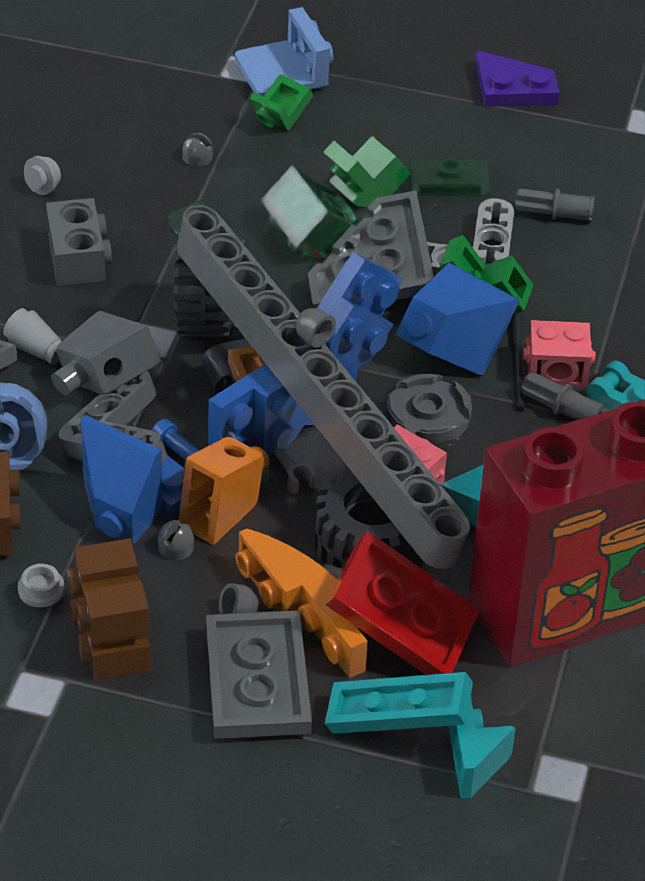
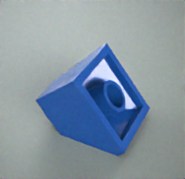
[395,263,520,375]
[80,415,163,545]

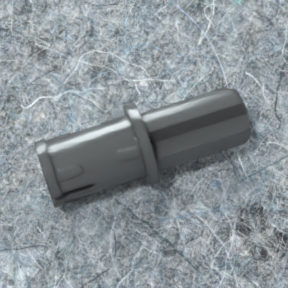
[515,189,595,222]
[521,373,605,420]

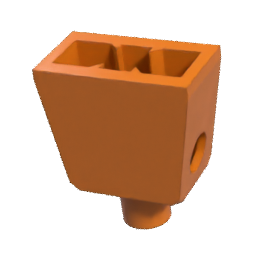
[178,437,270,545]

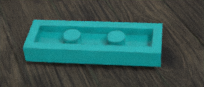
[325,672,473,734]

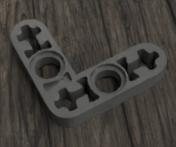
[58,371,167,464]

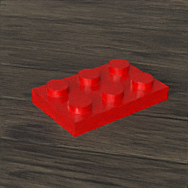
[326,531,480,675]

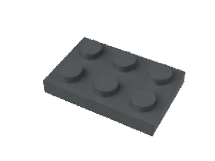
[206,610,312,739]

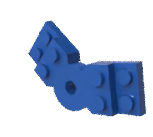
[208,252,404,457]

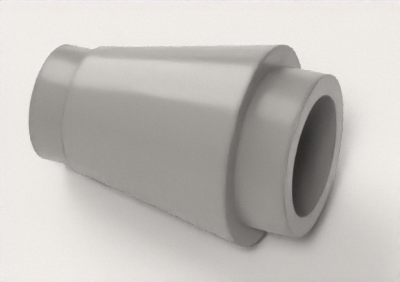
[3,308,62,365]

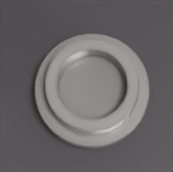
[24,156,61,195]
[18,564,65,607]

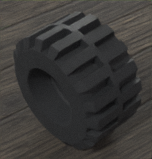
[174,243,234,338]
[315,469,423,568]

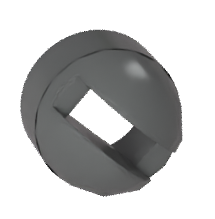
[182,133,213,167]
[296,308,336,348]
[158,520,194,560]
[219,583,259,614]

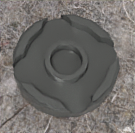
[386,374,472,444]

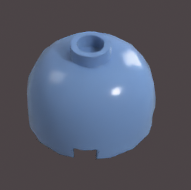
[0,383,47,470]

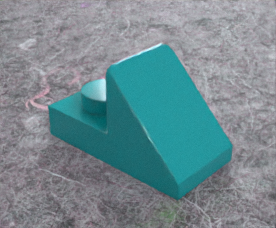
[448,697,515,799]

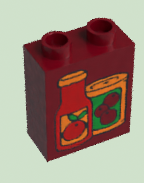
[468,400,645,668]

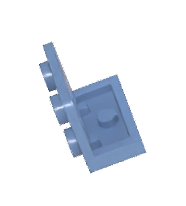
[235,7,334,97]

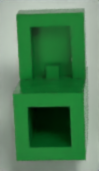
[324,136,411,207]
[439,235,533,315]

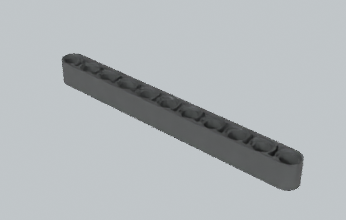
[176,205,470,569]

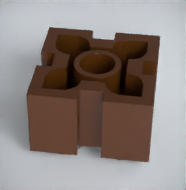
[67,538,151,680]

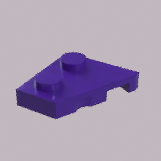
[475,51,560,107]

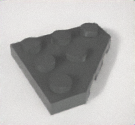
[308,191,434,309]

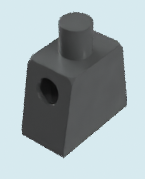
[51,311,161,396]

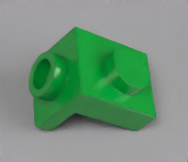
[249,74,313,131]

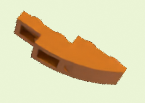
[235,528,368,678]

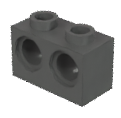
[46,198,112,286]

